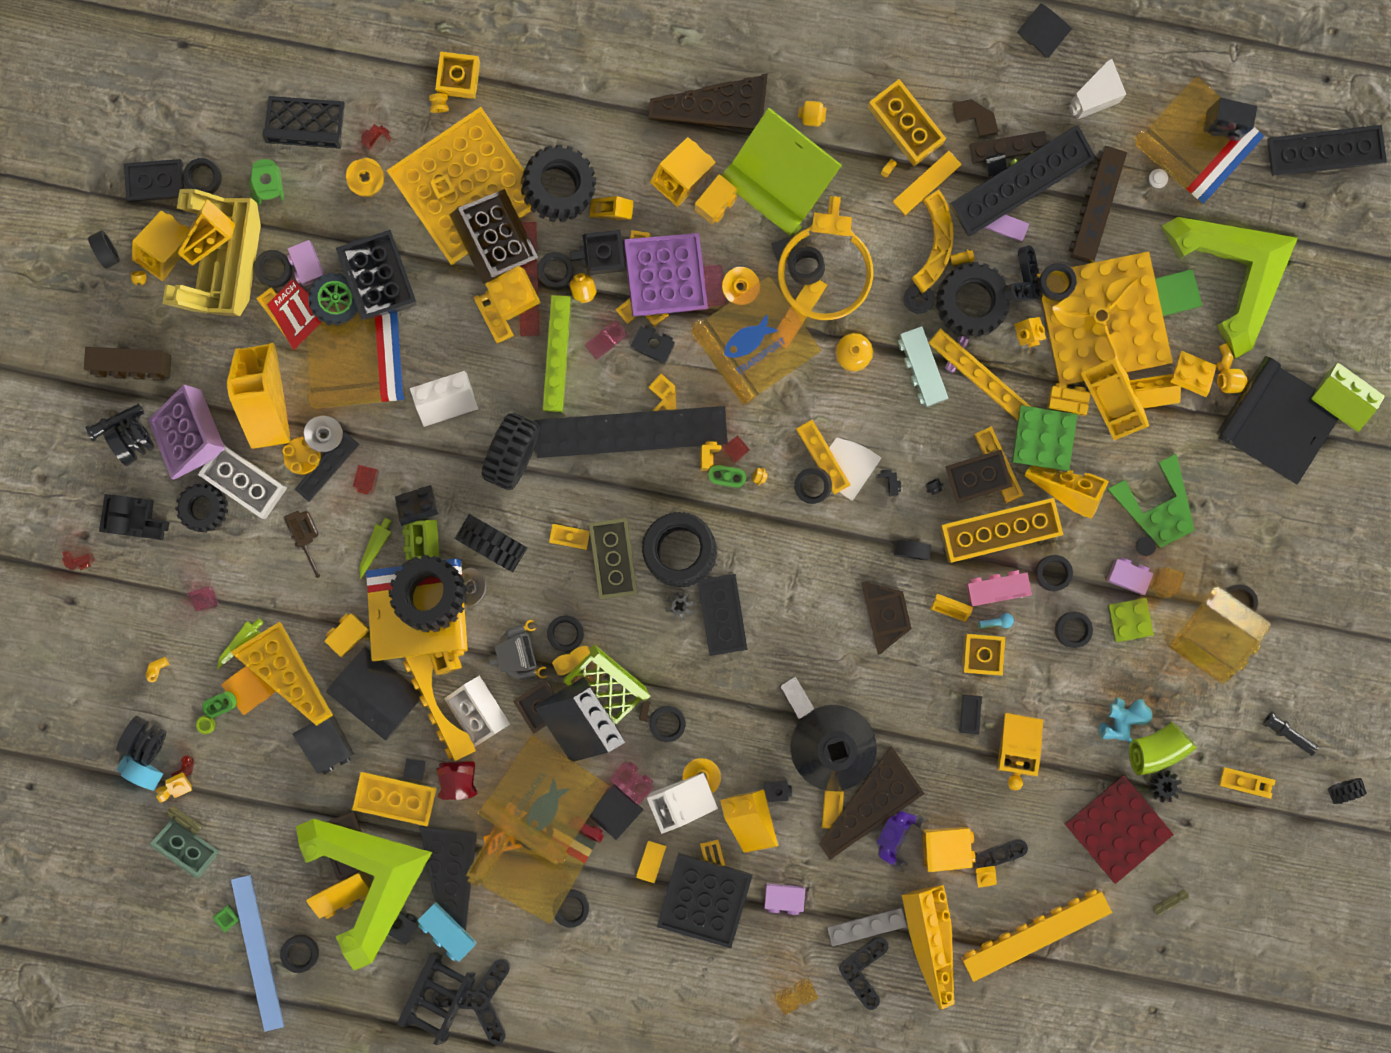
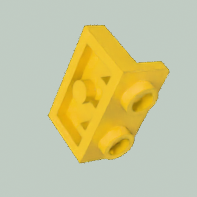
[700,442,721,471]

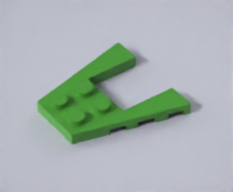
[1107,454,1194,548]

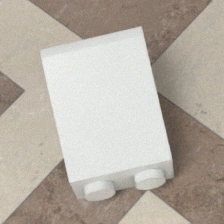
[1069,59,1126,120]

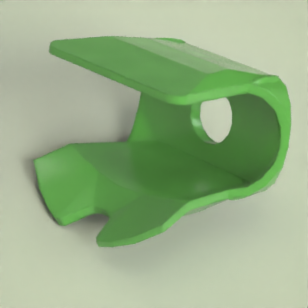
[248,159,284,205]

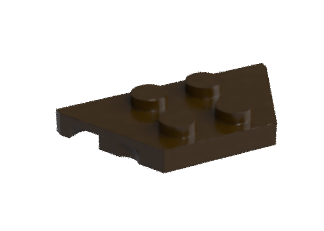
[861,582,912,655]

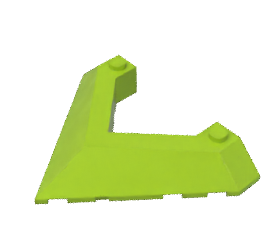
[1161,217,1298,359]
[296,819,432,971]

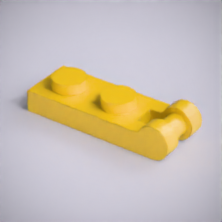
[473,290,514,345]
[1219,767,1276,799]

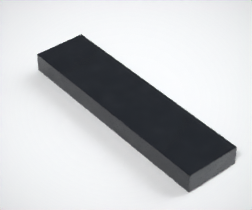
[294,432,360,502]

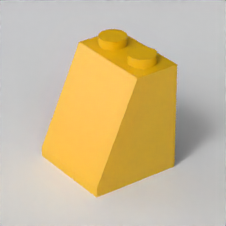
[650,137,716,207]
[132,211,189,281]
[922,827,975,872]

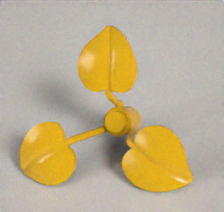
[1052,277,1139,364]

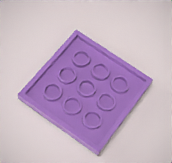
[623,233,708,317]

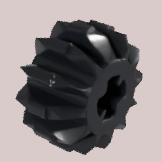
[1149,770,1182,803]

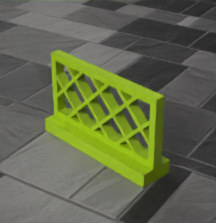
[563,644,650,724]

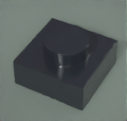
[403,758,426,781]

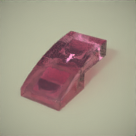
[703,264,727,307]
[585,320,628,360]

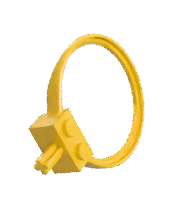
[778,196,873,320]

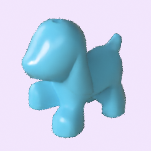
[1099,697,1153,743]

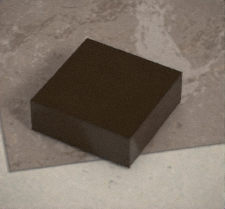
[639,701,651,722]

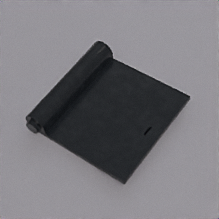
[1216,356,1339,485]

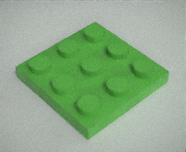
[1011,405,1078,471]

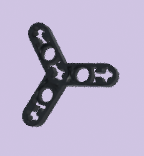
[432,958,510,1045]

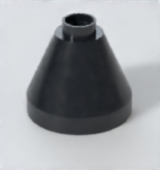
[790,705,877,791]

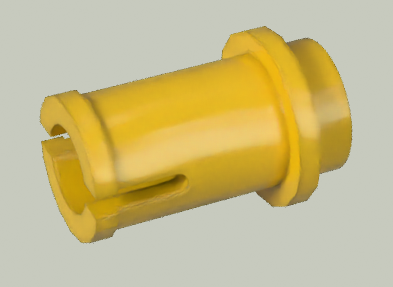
[950,249,975,267]

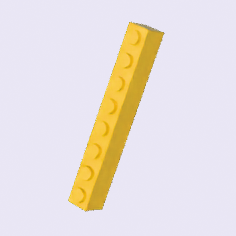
[961,889,1112,982]

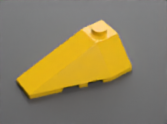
[1025,465,1109,519]

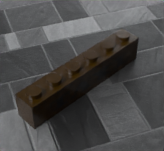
[1068,145,1127,263]

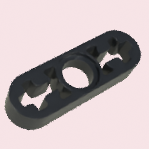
[974,839,1028,868]

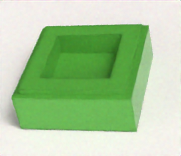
[213,905,240,933]

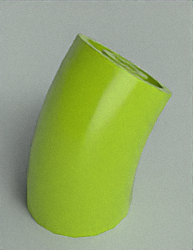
[1129,721,1197,775]

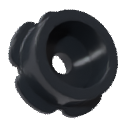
[925,478,944,495]

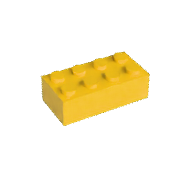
[867,79,946,166]

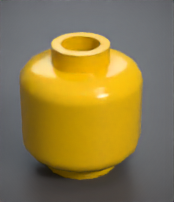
[798,101,826,127]
[570,273,597,303]
[1217,369,1248,393]

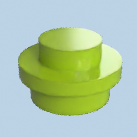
[196,715,216,734]

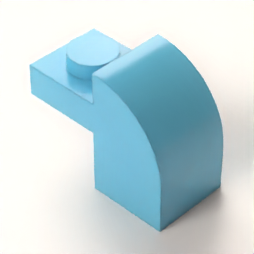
[116,755,163,791]

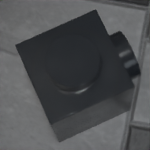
[764,781,792,802]

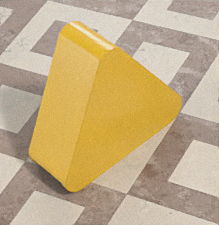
[227,342,291,449]

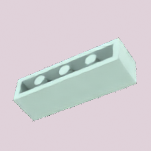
[897,327,948,408]

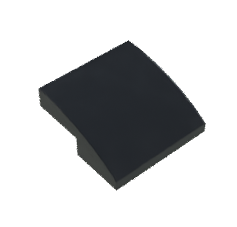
[1017,3,1072,58]
[588,784,643,840]

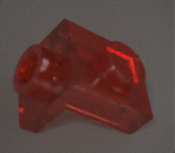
[360,124,391,150]
[62,551,95,571]

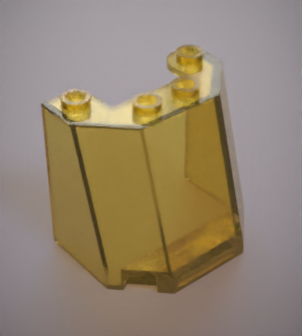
[1165,580,1271,684]

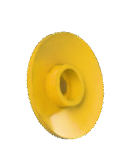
[722,267,760,305]
[683,758,721,793]

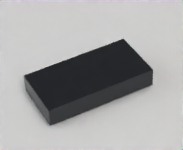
[959,694,982,735]

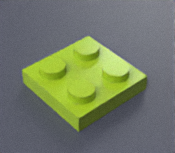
[1108,598,1154,642]

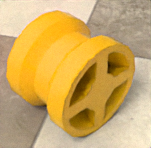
[429,93,449,113]

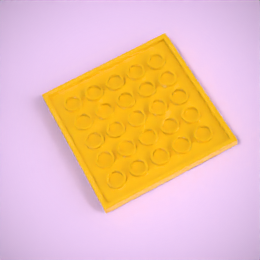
[386,107,531,265]
[1037,251,1173,385]

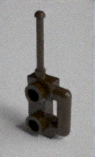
[283,510,320,578]

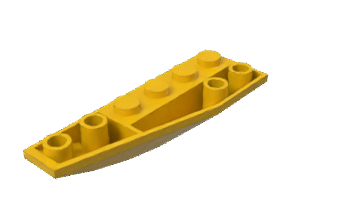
[902,885,954,1009]

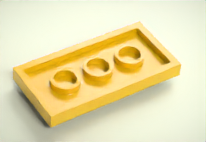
[352,772,437,827]

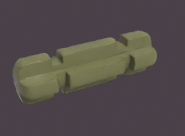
[166,806,202,834]
[1153,889,1189,916]

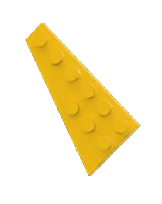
[231,622,333,726]

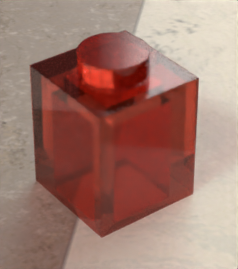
[723,435,750,464]
[353,464,379,495]

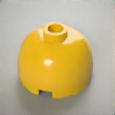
[835,333,873,372]

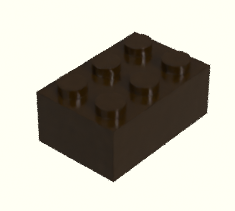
[945,450,1013,504]

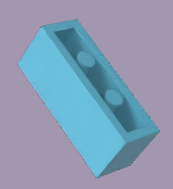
[418,902,477,962]

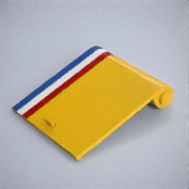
[366,559,468,661]

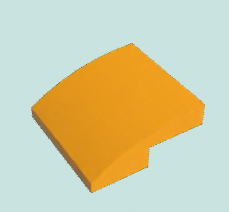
[221,666,276,716]

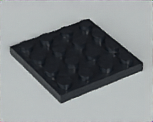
[657,853,753,948]

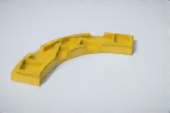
[911,189,954,293]

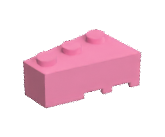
[966,570,1032,606]

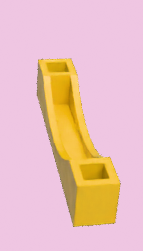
[402,654,476,762]

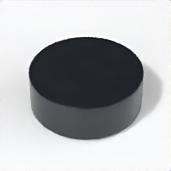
[1136,537,1156,556]

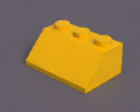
[306,871,372,919]

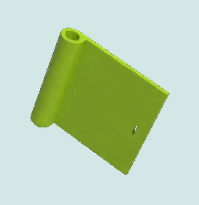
[721,108,842,237]

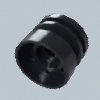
[103,415,154,466]
[116,715,167,767]

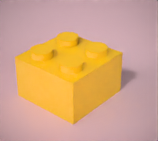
[435,52,480,99]
[695,174,737,225]
[485,266,541,320]
[961,634,1005,676]

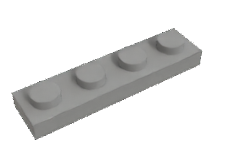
[827,907,907,947]

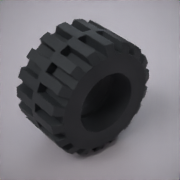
[175,483,228,533]

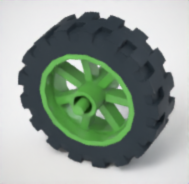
[308,273,358,326]

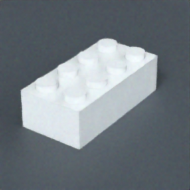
[198,445,287,519]

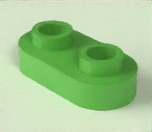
[708,465,746,488]
[202,691,237,718]

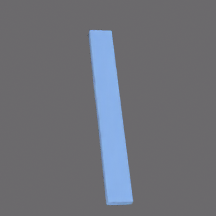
[231,875,284,1032]

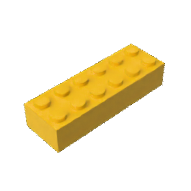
[939,498,1063,563]

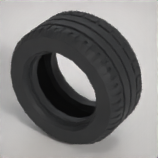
[642,512,717,588]

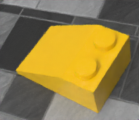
[720,789,778,853]

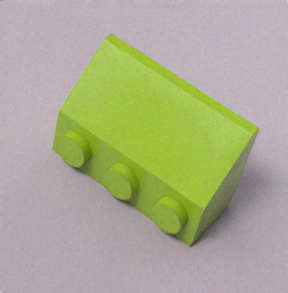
[1311,363,1385,432]

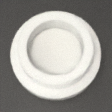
[1149,169,1168,188]

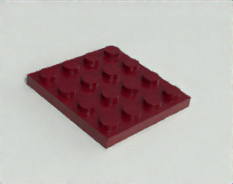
[1064,775,1174,884]

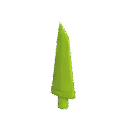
[359,518,392,579]
[217,618,264,670]

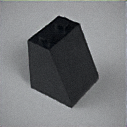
[292,715,354,775]

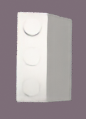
[410,371,478,427]
[444,675,510,747]

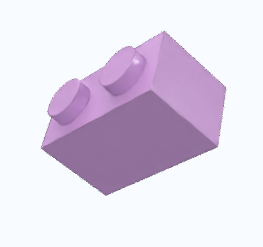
[287,240,325,286]
[1106,557,1154,595]
[764,883,805,915]

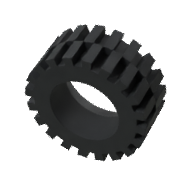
[454,514,528,572]

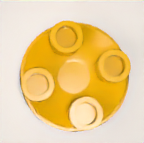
[283,437,321,475]

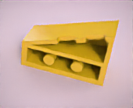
[178,199,236,266]

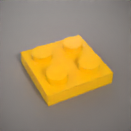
[1171,351,1217,397]

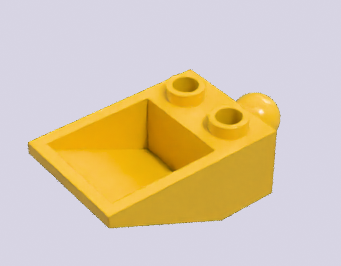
[996,713,1043,791]

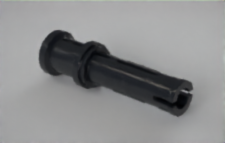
[85,403,145,442]
[1262,711,1319,756]

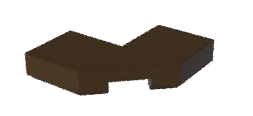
[952,99,998,137]

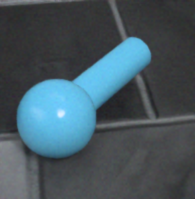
[978,613,1014,629]

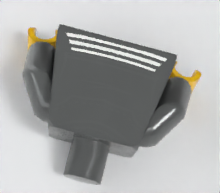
[489,620,547,680]

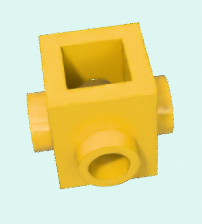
[1014,317,1046,348]

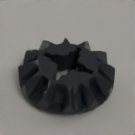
[903,284,934,314]

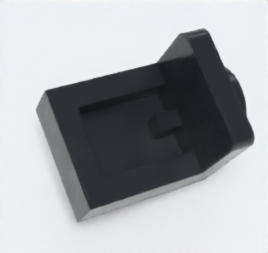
[876,469,901,497]

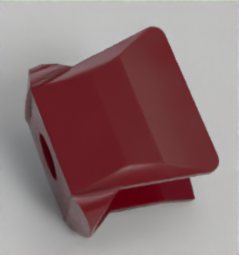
[436,761,478,800]

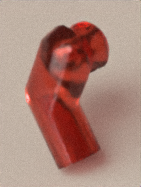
[171,755,194,777]

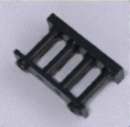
[397,952,476,1045]

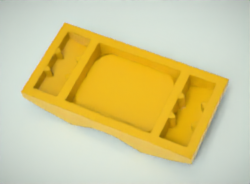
[1081,357,1149,440]

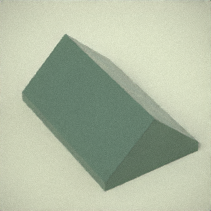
[149,818,219,879]

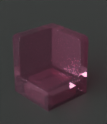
[187,586,218,611]

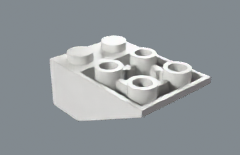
[647,773,718,834]

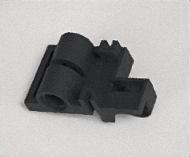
[99,494,169,540]

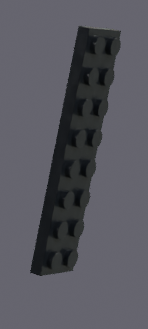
[949,125,1096,237]

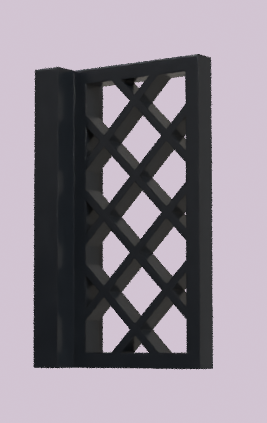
[262,96,345,149]

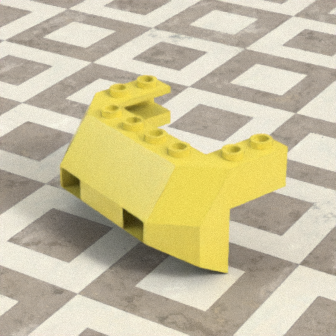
[162,189,261,316]

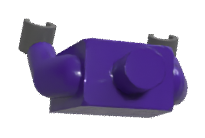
[877,811,929,872]

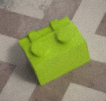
[402,520,440,560]

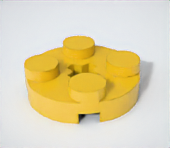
[346,158,385,197]

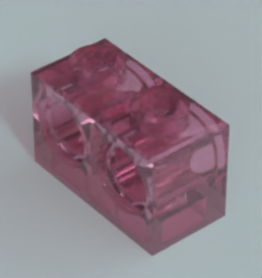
[609,761,654,805]

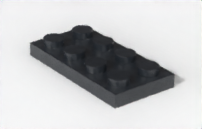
[698,574,748,656]

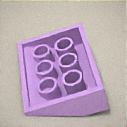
[148,385,225,480]

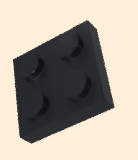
[395,485,438,526]

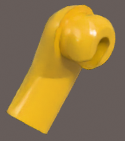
[1217,343,1233,372]
[145,656,169,683]

